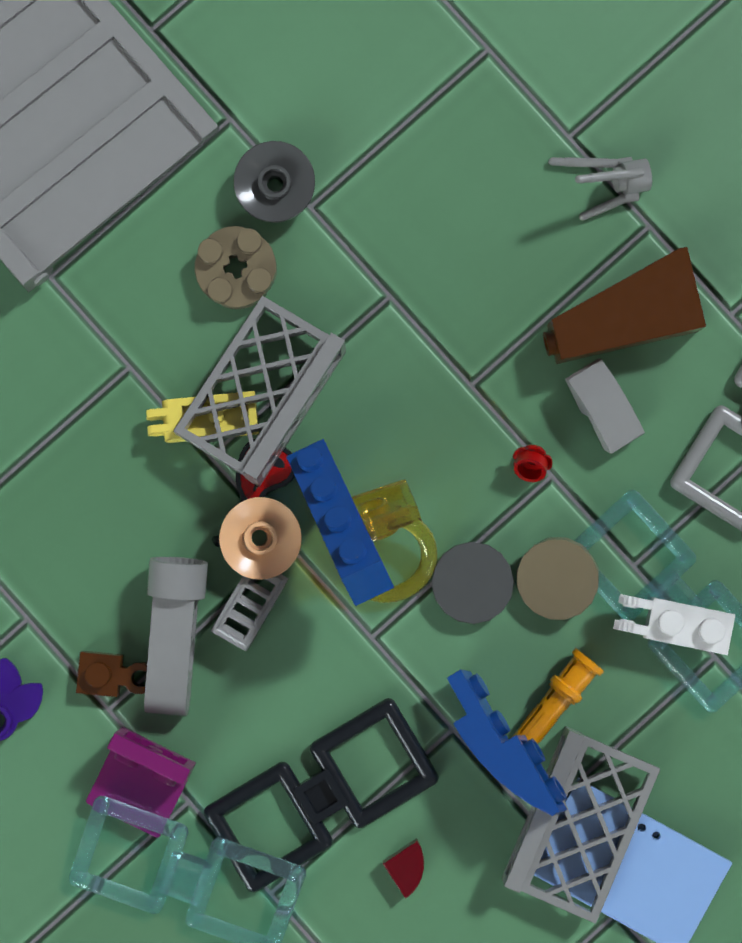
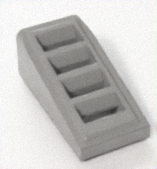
[211,574,289,651]

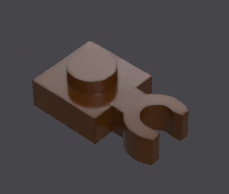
[76,651,147,697]

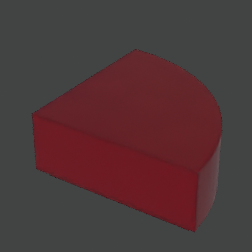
[383,838,424,899]

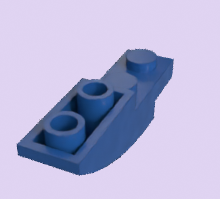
[447,669,567,816]

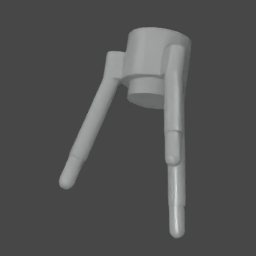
[548,157,652,221]

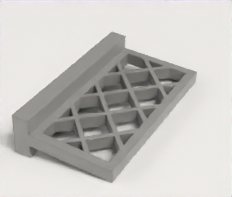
[173,296,346,487]
[502,726,660,924]

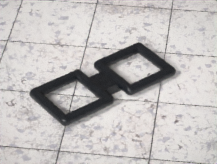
[204,698,439,892]

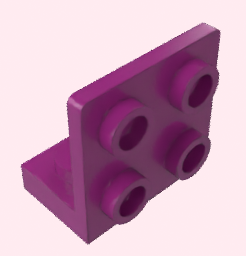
[86,727,196,838]

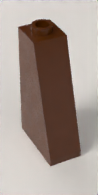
[543,247,706,364]

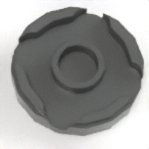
[432,542,514,624]

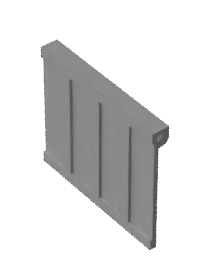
[0,0,219,293]

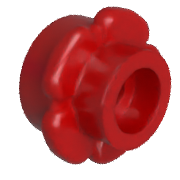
[513,445,553,482]

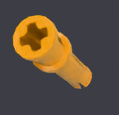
[510,648,605,744]

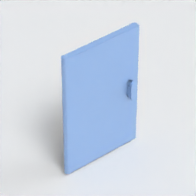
[534,777,732,943]

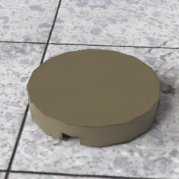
[517,537,599,620]

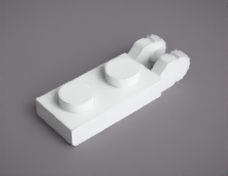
[613,594,736,655]

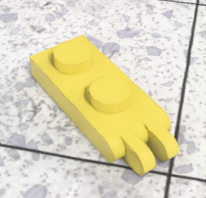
[146,391,259,443]

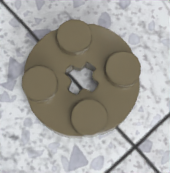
[195,226,277,309]

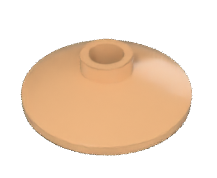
[219,497,302,580]

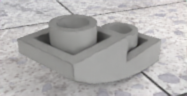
[565,358,645,454]

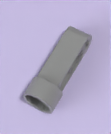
[144,557,208,716]

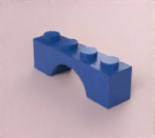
[286,439,395,606]

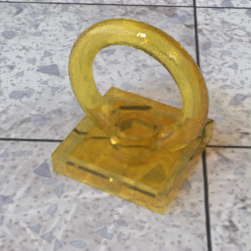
[352,479,437,603]

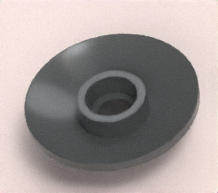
[234,141,315,223]

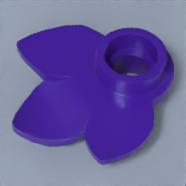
[0,658,43,741]

